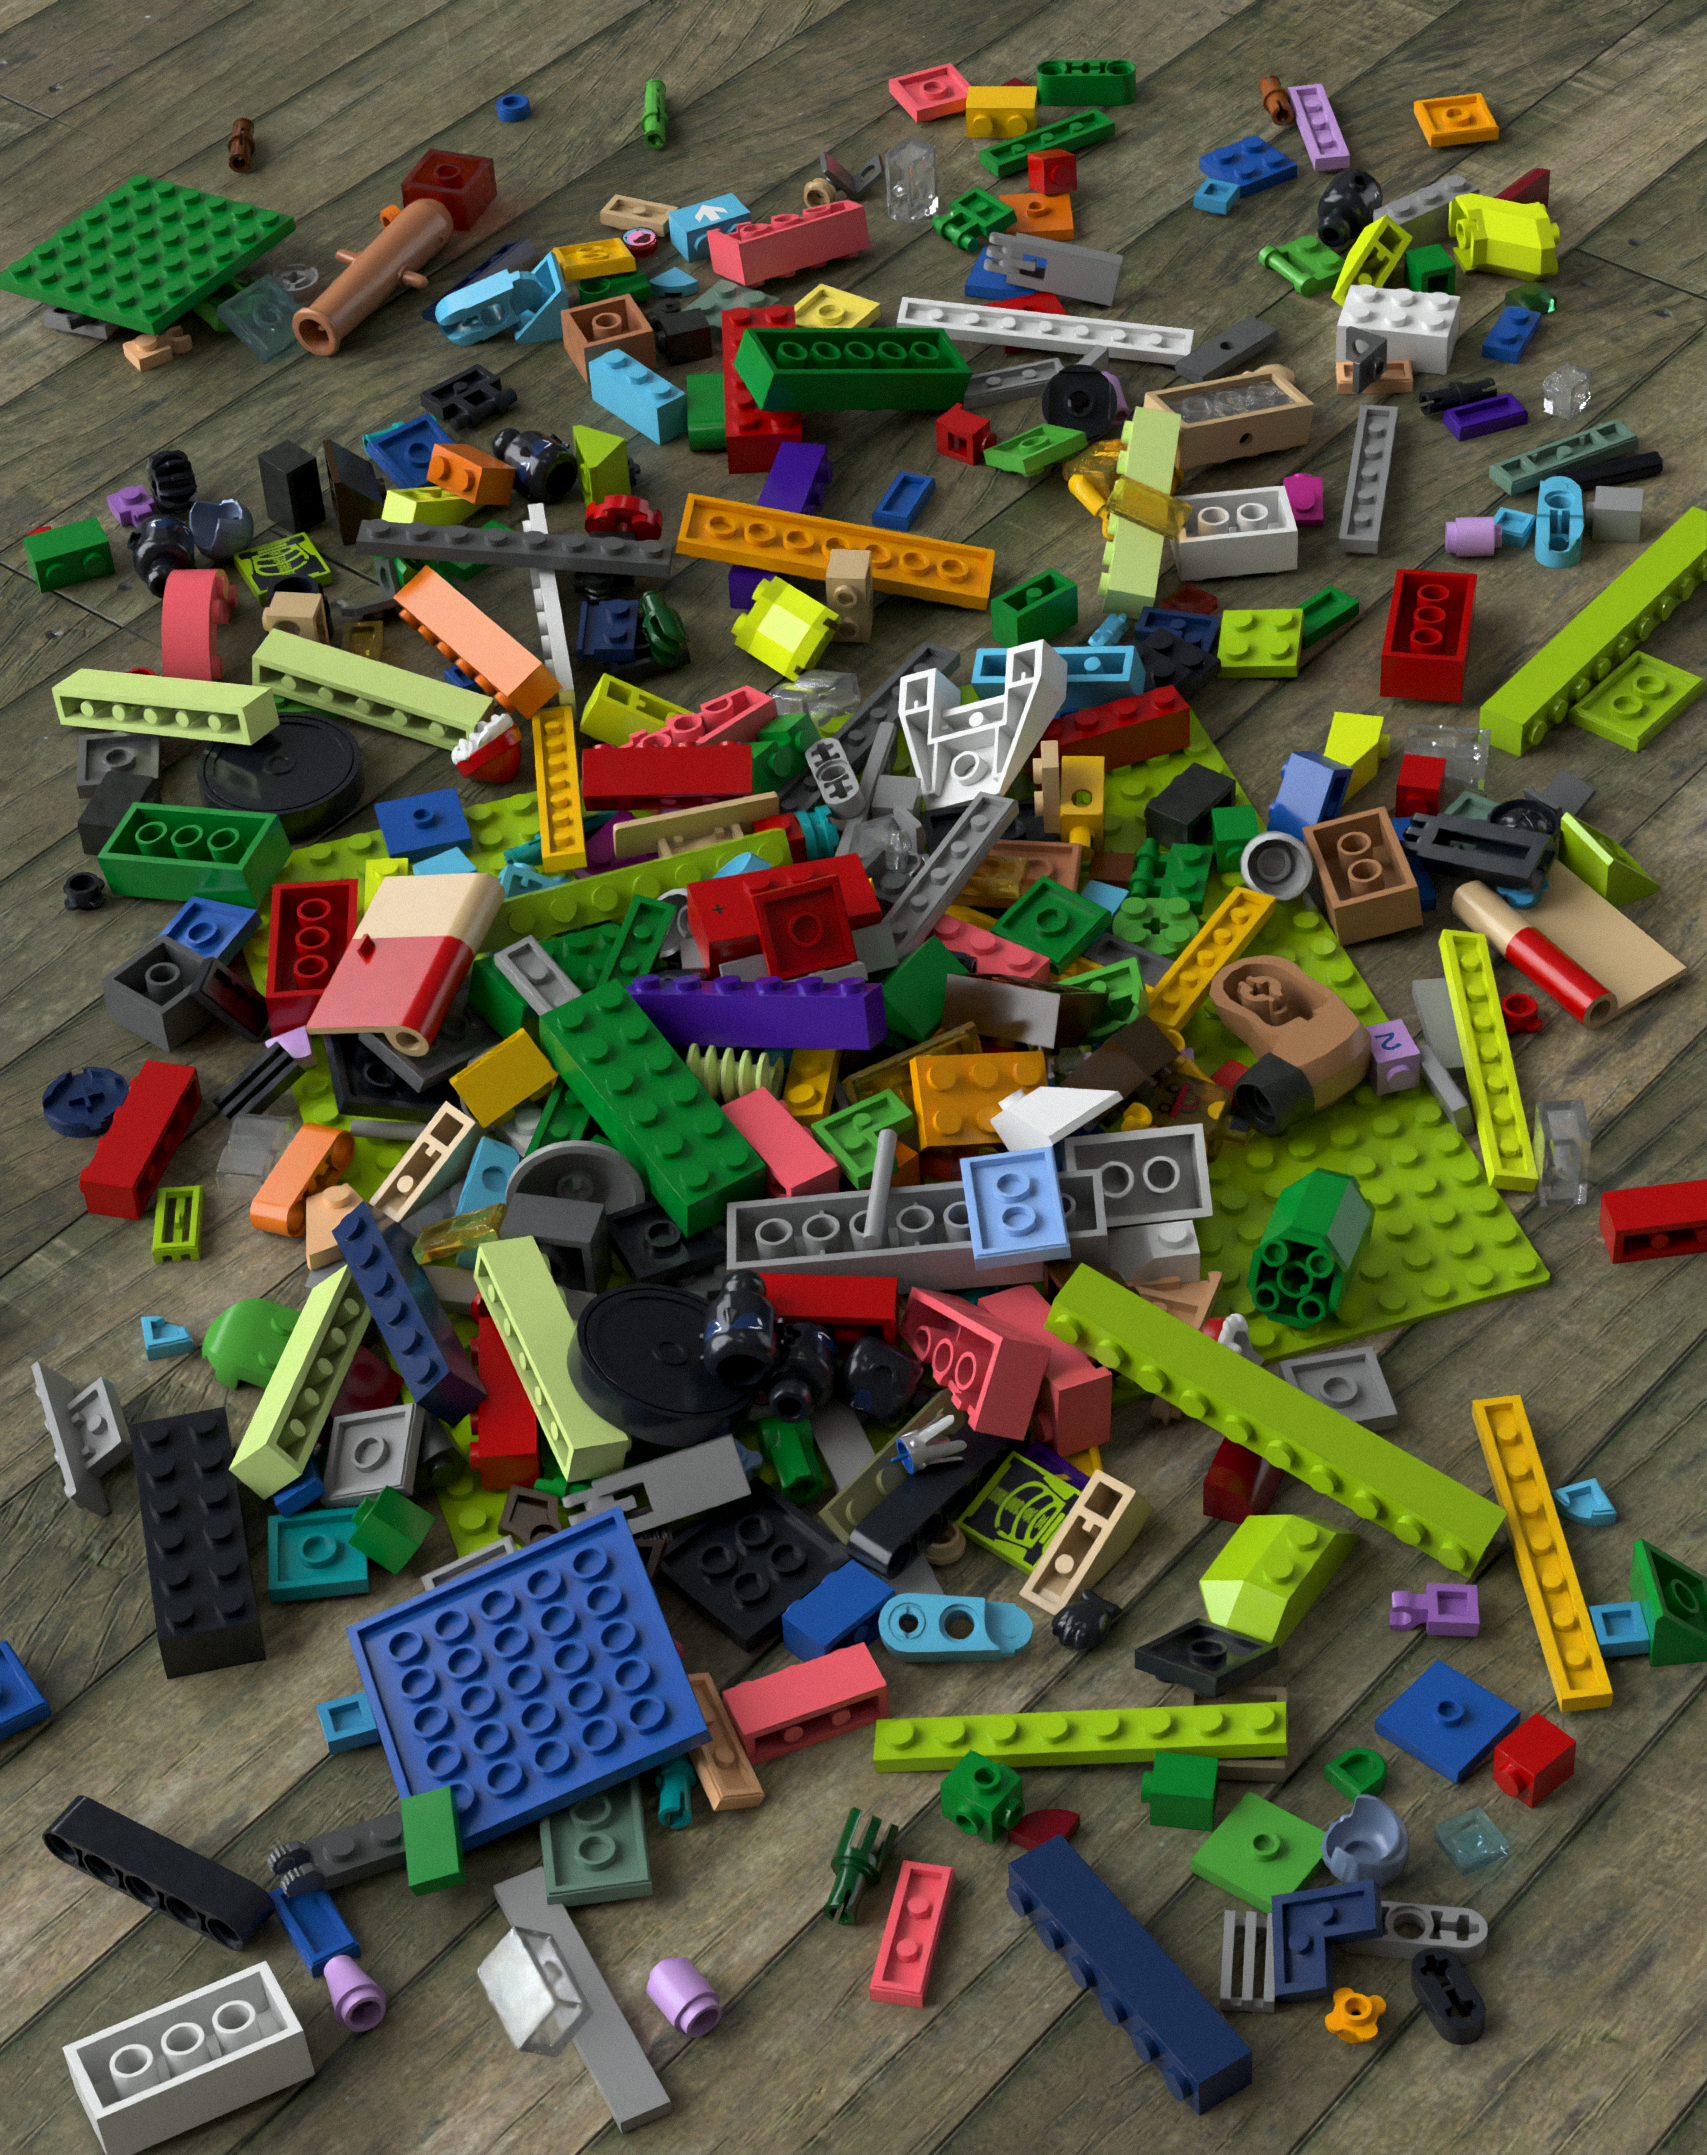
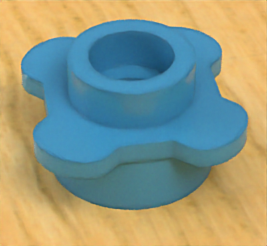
[1497,878,1549,910]

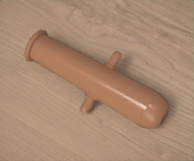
[292,198,454,357]

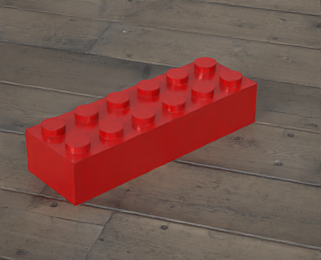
[721,305,803,474]

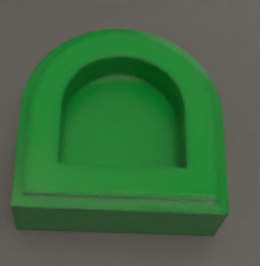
[1324,1748,1387,1803]

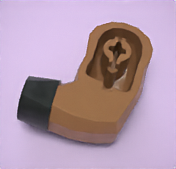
[1209,955,1371,1138]

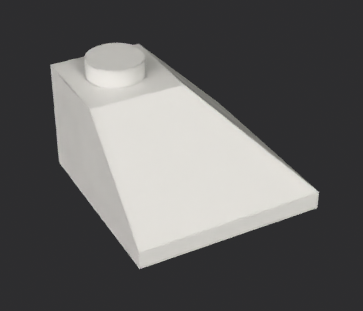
[989,1086,1123,1152]
[1107,1220,1200,1283]

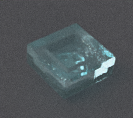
[1434,1806,1509,1877]

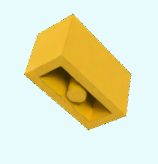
[966,86,1038,138]
[449,1027,558,1129]

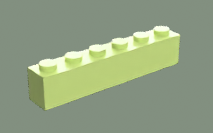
[1098,406,1181,619]
[252,628,494,751]
[52,668,280,745]
[473,1235,632,1483]
[229,1264,372,1500]

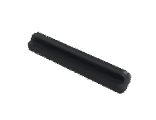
[1553,451,1663,491]

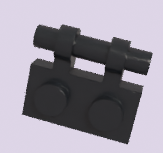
[420,364,518,432]

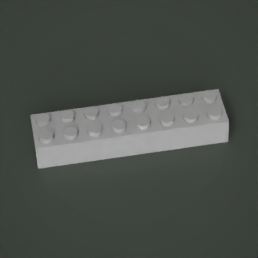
[727,1168,1111,1294]

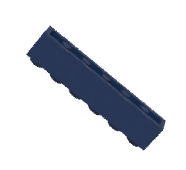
[332,1200,488,1427]
[1006,1834,1252,2116]

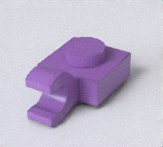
[107,485,157,528]
[1389,1583,1480,1637]

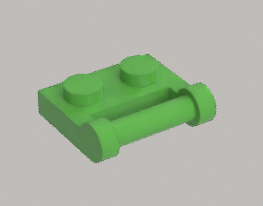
[1258,234,1345,297]

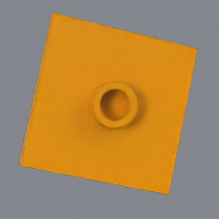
[1414,93,1499,148]

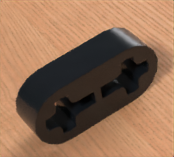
[1411,1947,1486,2045]

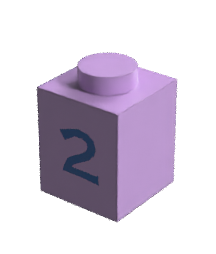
[1365,1019,1420,1096]

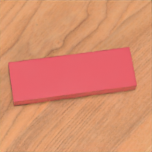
[869,1860,956,2008]

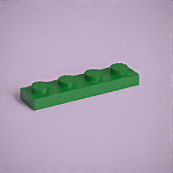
[979,108,1115,178]

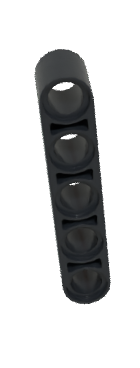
[846,1422,1031,1580]
[42,1795,275,1951]

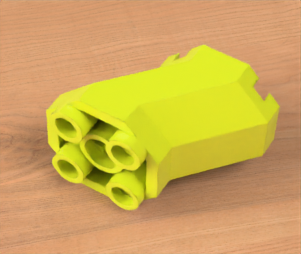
[1448,193,1560,282]
[731,576,842,685]

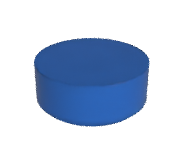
[496,94,531,122]

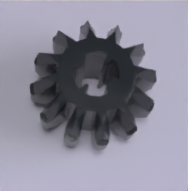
[147,450,198,515]

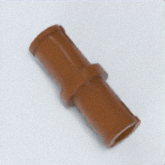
[1259,75,1294,126]

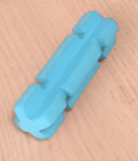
[1088,612,1130,646]

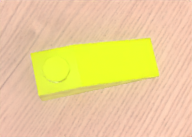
[1331,215,1413,308]
[381,486,484,526]
[579,673,696,747]
[1324,712,1390,805]

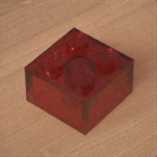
[401,148,497,231]

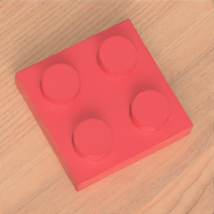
[889,63,971,123]

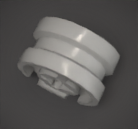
[269,264,321,315]

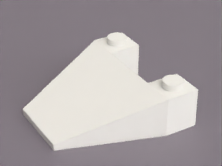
[898,639,1068,811]

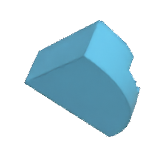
[648,267,699,297]
[141,1316,195,1361]
[1550,1478,1617,1526]

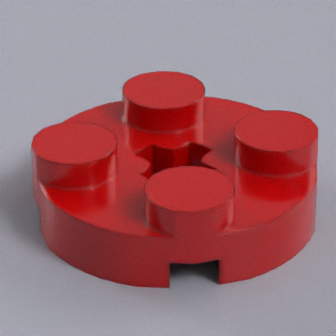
[585,495,663,541]

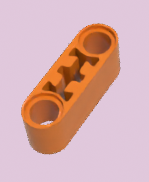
[250,1122,355,1238]

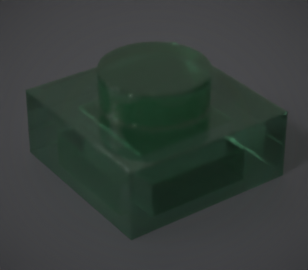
[1505,281,1557,316]

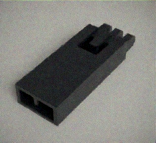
[1399,812,1559,895]

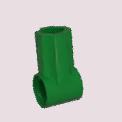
[578,268,652,306]
[756,1416,823,1505]

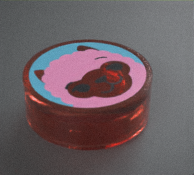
[621,227,658,258]

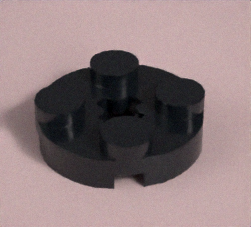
[1042,364,1117,441]

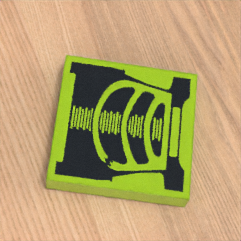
[233,532,333,606]
[956,1451,1082,1576]

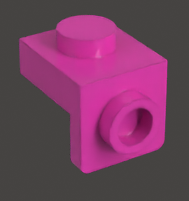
[1283,473,1323,526]

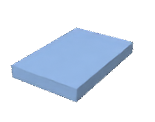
[960,1146,1071,1271]

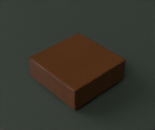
[1089,852,1135,891]

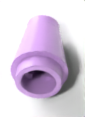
[324,1955,386,2032]

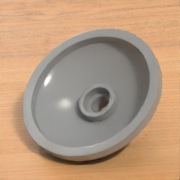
[506,1140,645,1215]

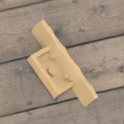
[613,791,779,859]

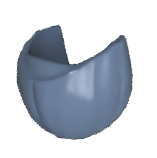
[189,499,254,560]
[1321,1794,1410,1888]

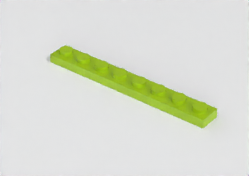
[873,1702,1288,1773]

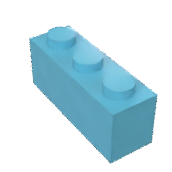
[588,348,688,446]

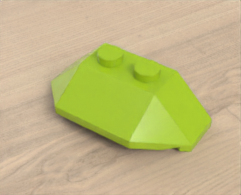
[1199,1514,1359,1651]

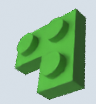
[811,1088,915,1191]

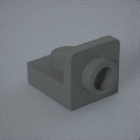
[861,847,914,913]

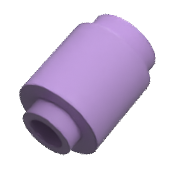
[1445,517,1502,557]
[646,1957,723,2038]

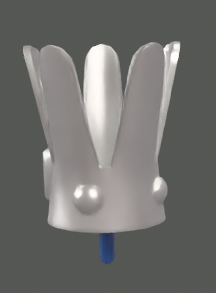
[891,1413,967,1474]

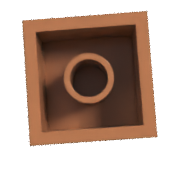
[560,294,657,385]

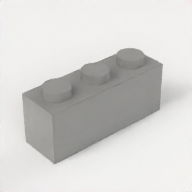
[1373,174,1480,262]

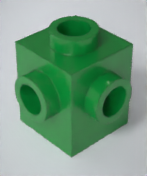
[940,1749,1025,1844]

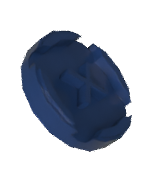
[42,1067,129,1138]

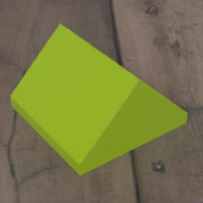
[572,425,631,507]
[1558,812,1661,908]

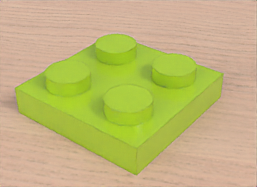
[1217,609,1305,678]

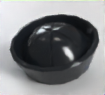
[1487,799,1561,842]

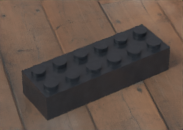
[130,1407,266,1679]

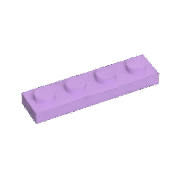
[1288,84,1350,172]

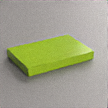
[1568,650,1706,752]

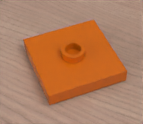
[999,191,1074,241]

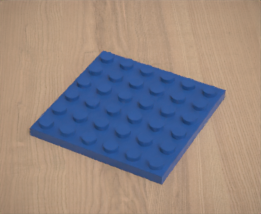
[346,1505,713,1853]

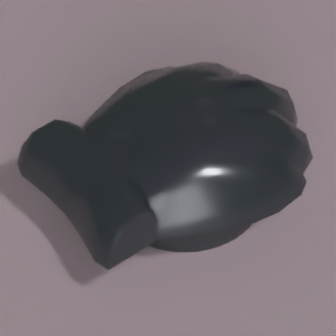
[1051,1589,1123,1649]

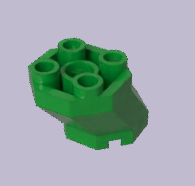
[1247,1167,1376,1329]

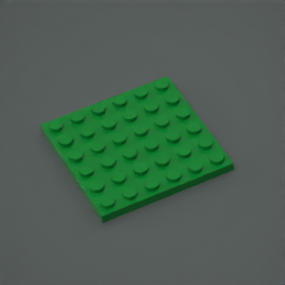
[0,174,296,336]

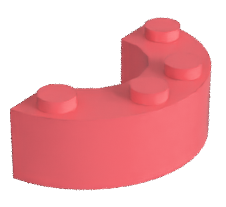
[161,569,239,682]

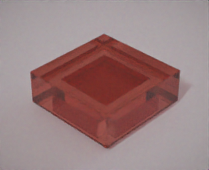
[1162,583,1218,615]

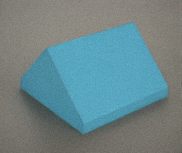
[512,251,569,344]

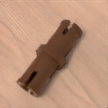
[228,118,255,173]

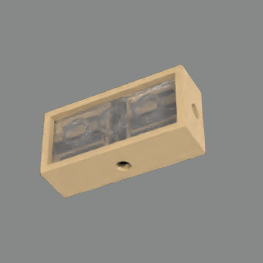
[1143,369,1314,470]

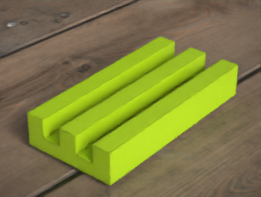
[152,1185,205,1263]

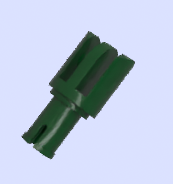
[640,590,690,667]
[823,1807,899,1925]

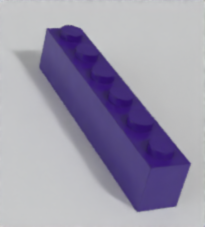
[728,441,833,610]
[625,974,888,1050]

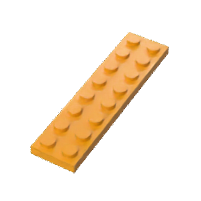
[676,493,995,611]

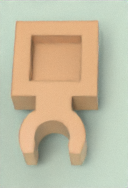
[123,326,193,372]

